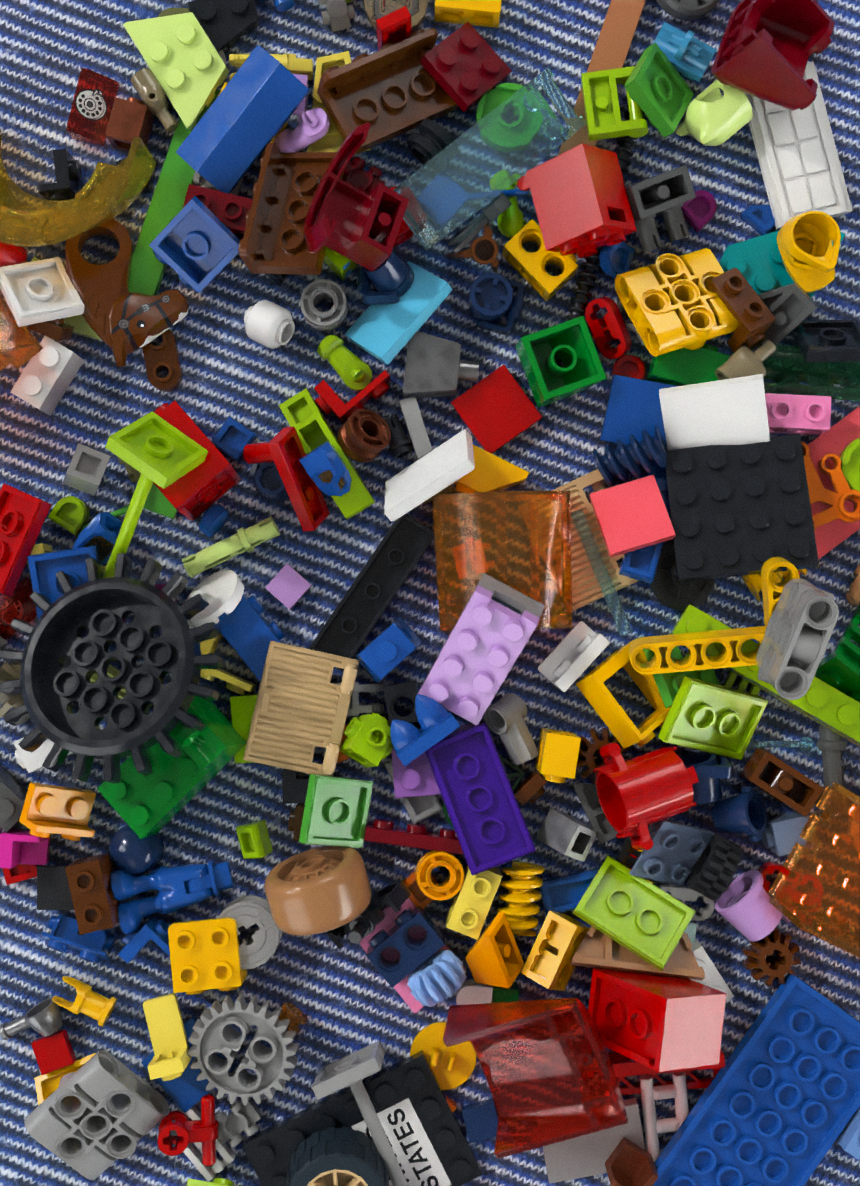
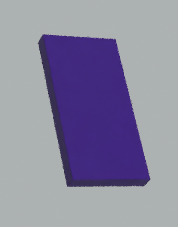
[425,723,536,876]

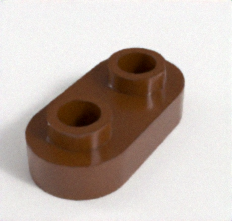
[142,329,182,392]

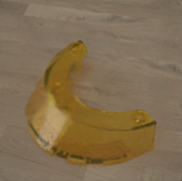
[0,132,156,247]

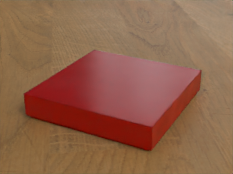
[451,365,542,454]

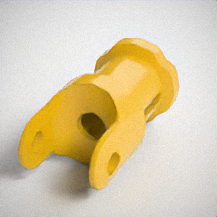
[52,976,117,1027]

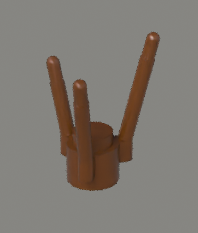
[446,221,499,272]

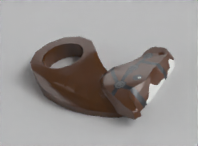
[65,216,189,367]

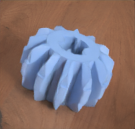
[408,950,466,1007]

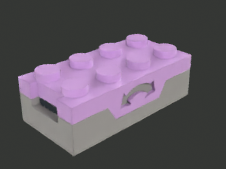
[418,573,545,725]

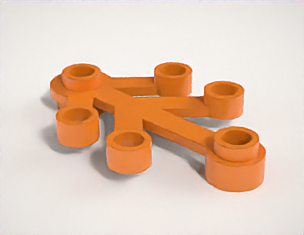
[801,441,860,531]

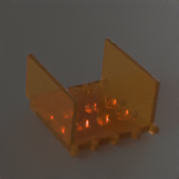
[768,782,860,958]

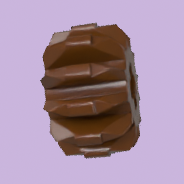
[577,728,629,784]
[742,927,801,986]

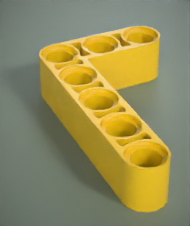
[628,557,800,675]

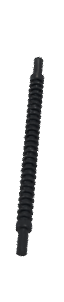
[556,104,644,368]

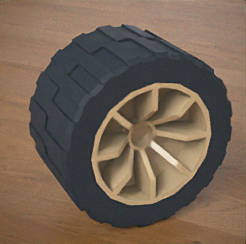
[286,1127,389,1186]

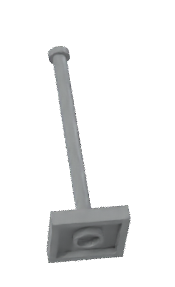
[312,1040,409,1186]

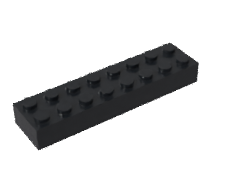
[309,513,437,671]

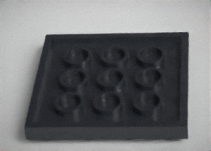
[665,434,819,582]

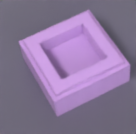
[265,563,312,610]

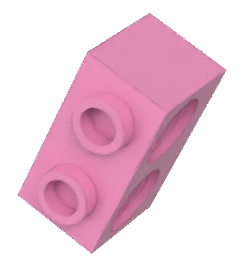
[765,393,831,436]

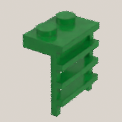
[815,605,860,703]

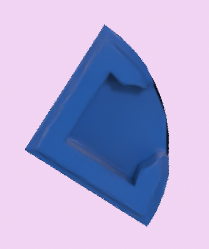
[740,205,775,236]

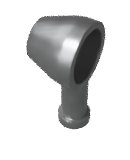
[0,997,63,1040]

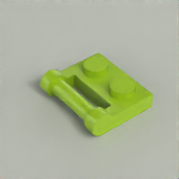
[581,66,649,141]

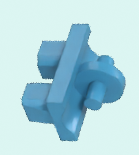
[653,22,717,82]

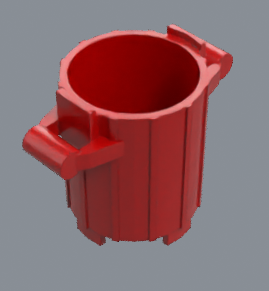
[593,743,699,850]

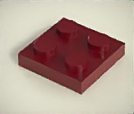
[420,22,512,112]

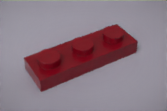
[364,819,464,854]

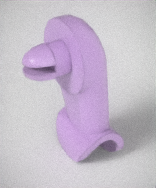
[275,108,330,153]

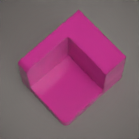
[0,829,50,869]

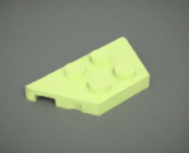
[123,12,230,133]

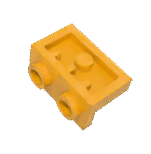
[19,782,96,841]

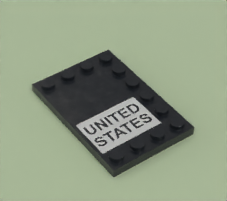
[242,1050,483,1186]

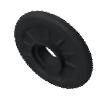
[650,539,715,610]

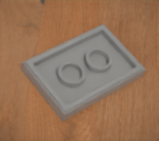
[537,1098,645,1184]

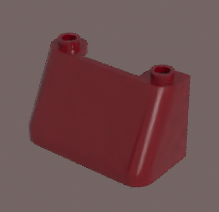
[711,0,835,111]

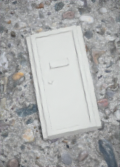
[744,61,853,230]

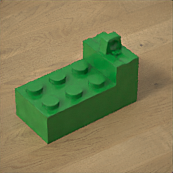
[97,696,247,839]

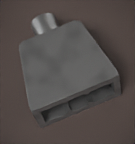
[403,331,479,399]

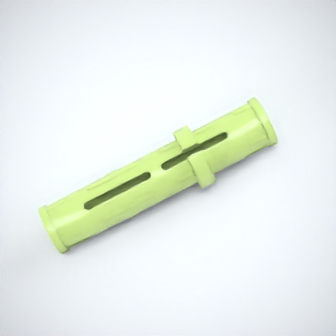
[182,516,280,578]

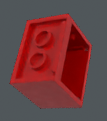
[153,400,242,522]
[585,968,727,1072]

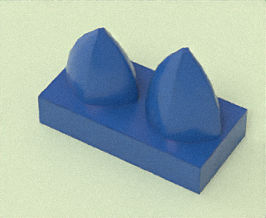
[390,694,460,766]

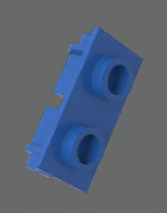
[41,914,116,964]

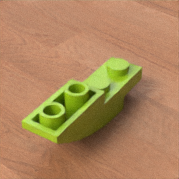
[278,388,375,520]

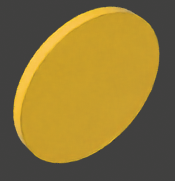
[410,1022,476,1090]

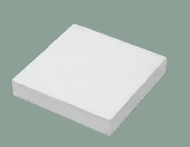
[0,257,85,327]

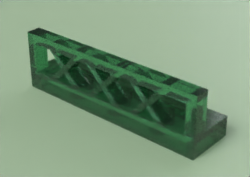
[756,343,860,401]

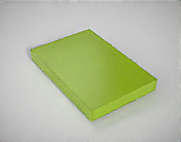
[658,676,769,760]
[573,856,696,971]

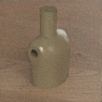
[131,68,178,133]
[715,340,777,380]

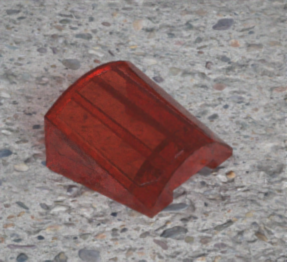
[443,998,628,1158]

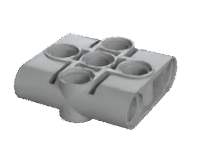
[756,578,839,700]
[24,1050,170,1180]

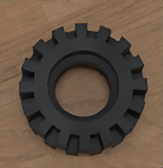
[687,833,742,900]

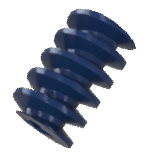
[593,425,668,486]

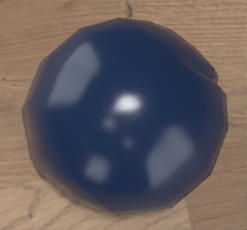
[109,825,165,875]

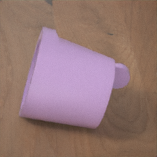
[715,870,793,942]

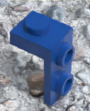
[118,917,170,964]

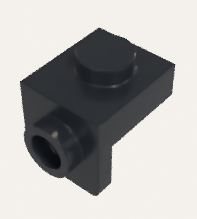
[38,149,82,205]

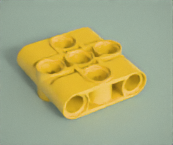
[615,248,740,357]

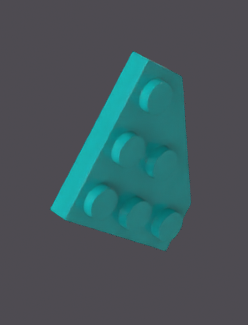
[719,230,845,298]

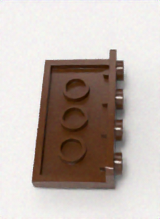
[317,28,460,156]
[238,143,344,275]

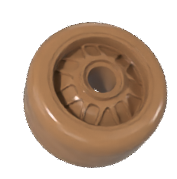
[264,846,372,936]

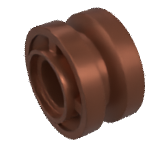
[337,409,391,463]

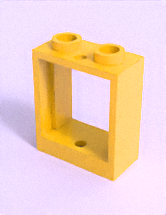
[576,639,671,749]

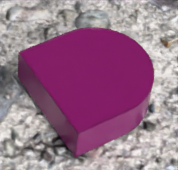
[681,190,717,232]

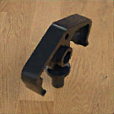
[327,880,411,949]

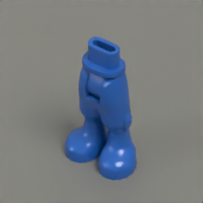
[111,860,234,934]

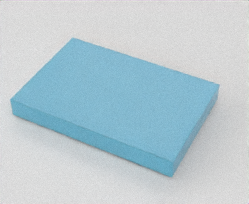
[345,261,453,365]

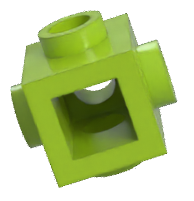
[340,713,393,768]

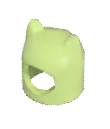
[676,79,753,146]

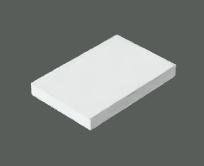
[659,374,770,450]
[384,429,475,522]

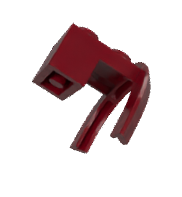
[304,122,409,272]

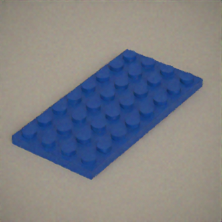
[653,974,860,1186]

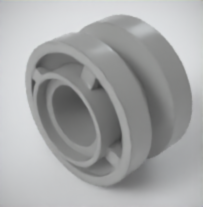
[300,279,348,332]

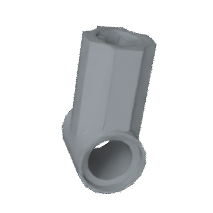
[483,693,539,765]

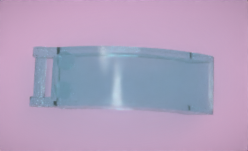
[394,67,587,251]

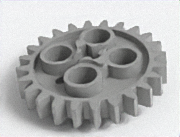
[188,994,299,1106]

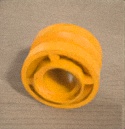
[415,850,464,901]

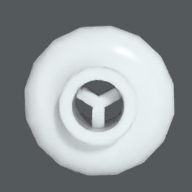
[244,300,295,349]

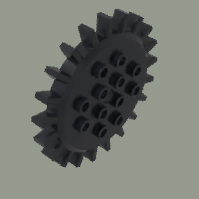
[0,554,225,784]

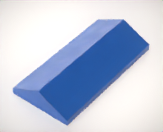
[176,45,310,194]

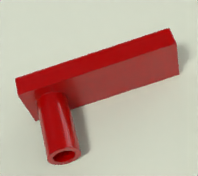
[243,427,330,532]

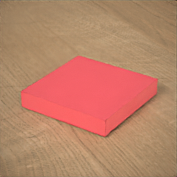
[589,474,676,558]

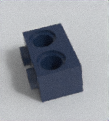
[366,905,445,988]

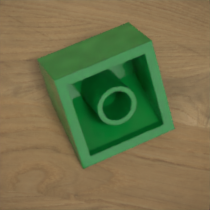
[515,316,607,408]

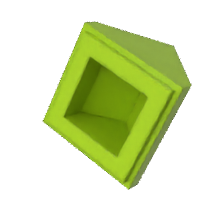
[236,819,273,859]

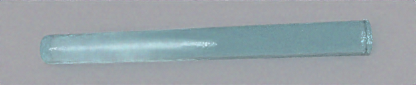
[570,509,633,637]

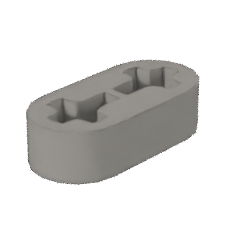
[399,396,432,460]
[656,883,715,921]

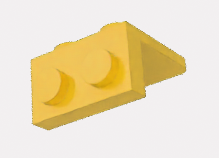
[168,917,247,995]

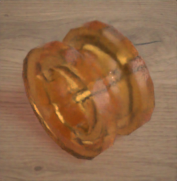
[278,1001,308,1034]

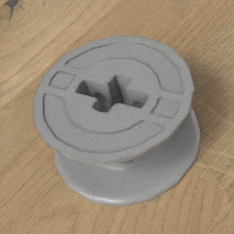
[217,895,283,969]

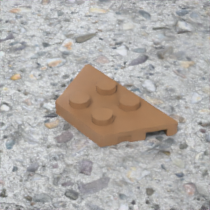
[571,926,705,980]

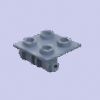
[629,820,714,886]

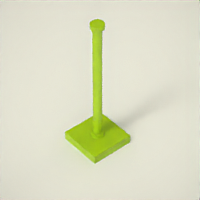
[103,412,208,578]

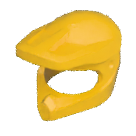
[777,211,841,293]

